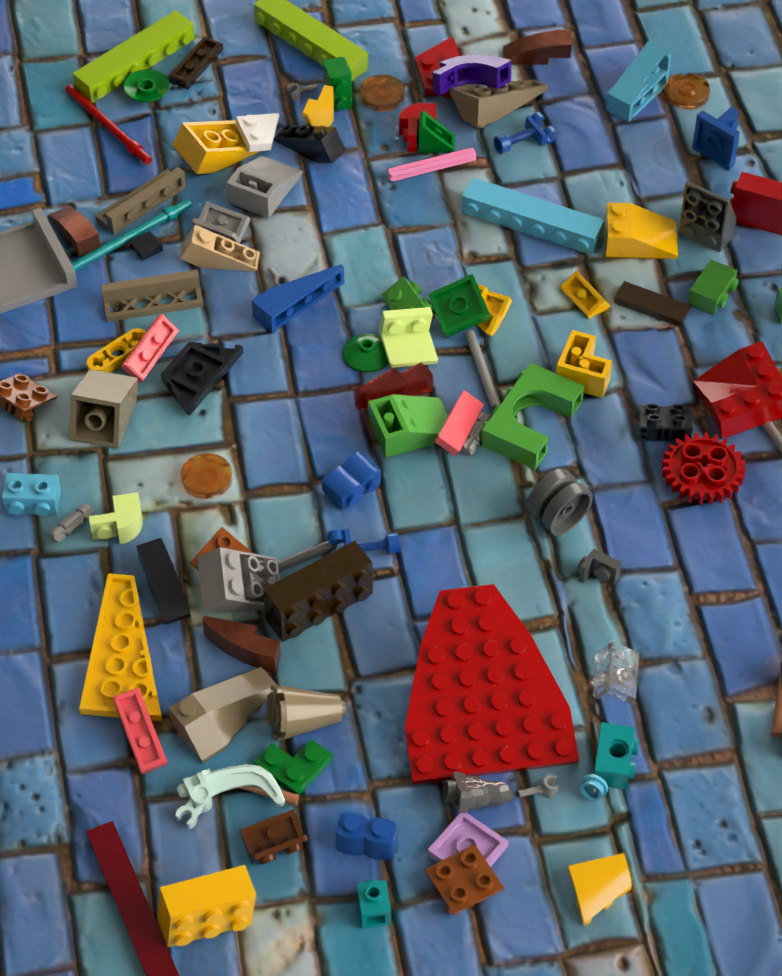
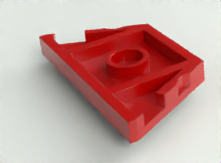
[415,37,467,99]

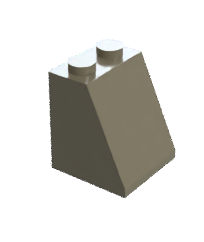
[69,369,138,449]

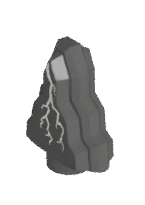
[443,772,514,813]

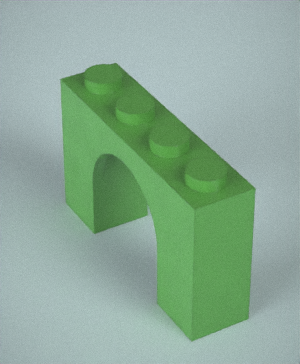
[480,363,584,470]

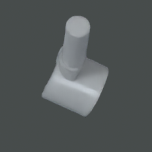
[287,83,318,101]
[268,266,289,286]
[518,775,559,798]

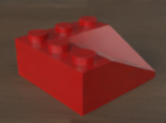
[693,341,782,439]

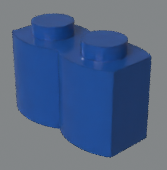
[321,452,381,509]
[336,813,397,860]

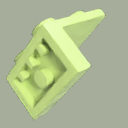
[379,307,438,368]

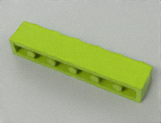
[254,0,368,81]
[72,10,195,103]

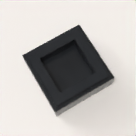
[130,231,163,261]

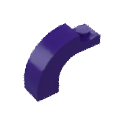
[432,55,511,95]

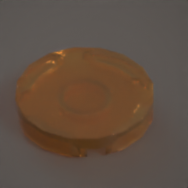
[665,73,710,109]
[360,75,405,111]
[181,453,233,499]

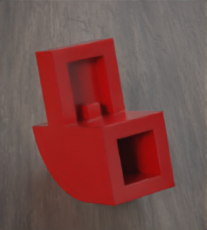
[399,103,436,152]

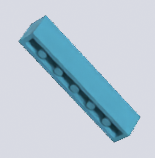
[461,177,605,255]

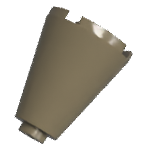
[267,685,346,741]

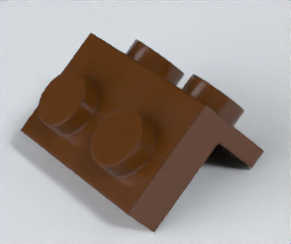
[239,809,308,865]

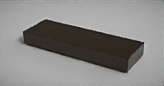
[168,36,223,89]
[614,281,691,327]

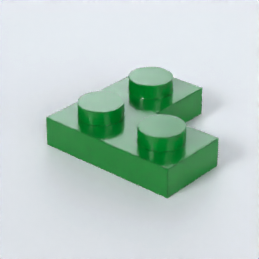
[254,739,333,796]

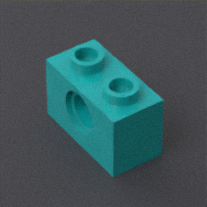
[594,722,639,789]

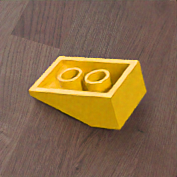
[173,120,259,174]
[605,203,678,259]

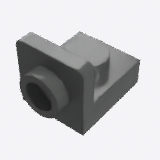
[578,548,621,585]

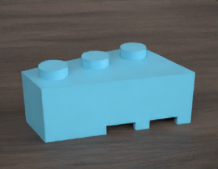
[606,40,672,122]

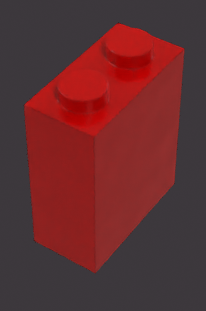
[730,172,782,235]

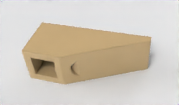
[180,225,260,272]

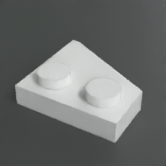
[235,113,279,152]

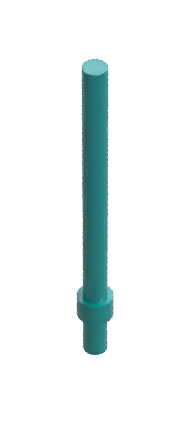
[71,198,192,271]

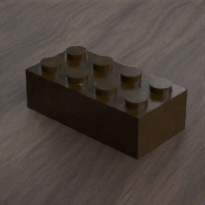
[263,541,373,642]

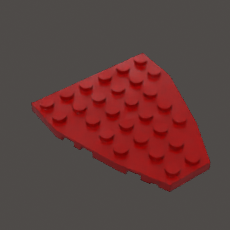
[404,584,579,784]

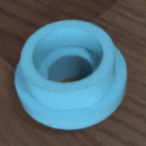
[580,774,608,801]

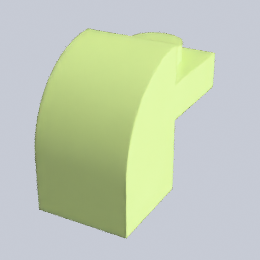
[89,492,143,544]

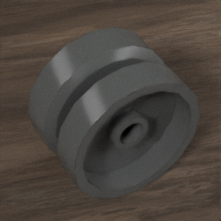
[526,468,593,536]

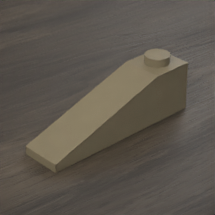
[450,80,548,128]
[169,667,277,764]

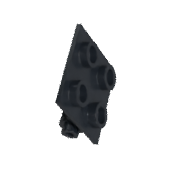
[639,403,693,441]

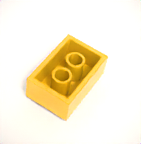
[157,865,256,947]

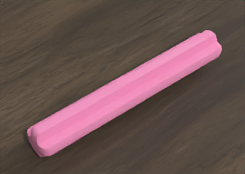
[387,148,476,182]

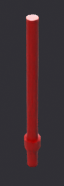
[65,85,152,165]

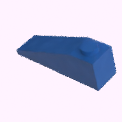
[252,264,344,333]

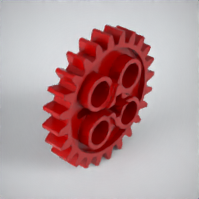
[661,432,746,505]

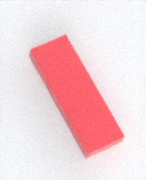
[121,314,179,383]
[434,390,484,456]
[112,687,168,775]

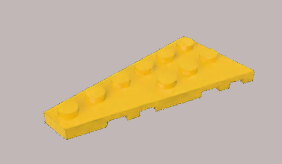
[79,573,162,722]

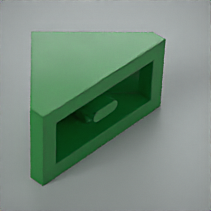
[419,111,455,153]

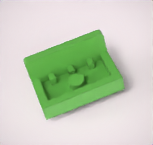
[381,276,436,320]

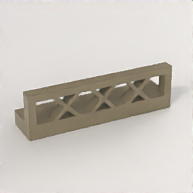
[95,167,186,235]
[101,269,204,322]

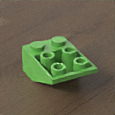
[368,395,448,458]

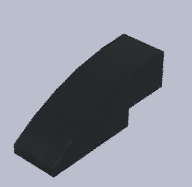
[136,538,191,625]

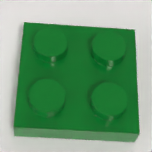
[428,274,492,338]

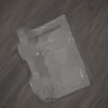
[592,641,639,703]

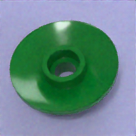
[124,69,169,103]
[343,333,389,373]

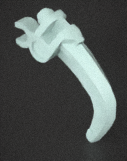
[175,764,285,829]

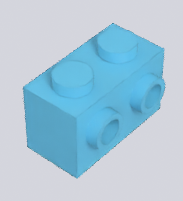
[2,473,61,516]

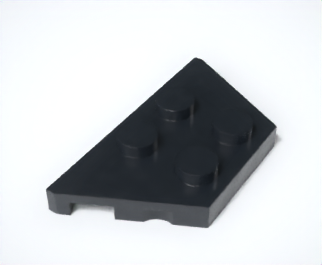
[161,342,243,416]

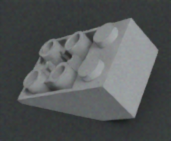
[226,156,303,218]
[197,547,280,612]

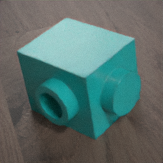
[357,879,391,929]

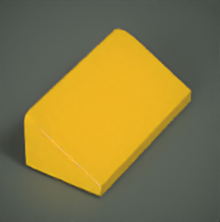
[559,270,611,319]

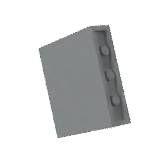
[0,208,78,314]

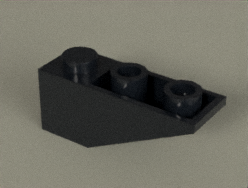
[274,124,346,163]

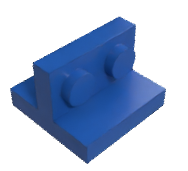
[692,107,740,170]

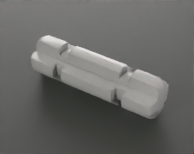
[461,412,492,455]
[48,503,94,543]

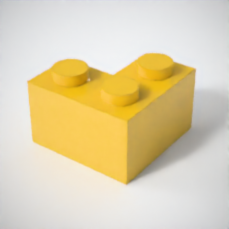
[556,330,612,398]

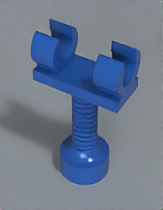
[493,112,557,154]
[327,528,400,554]

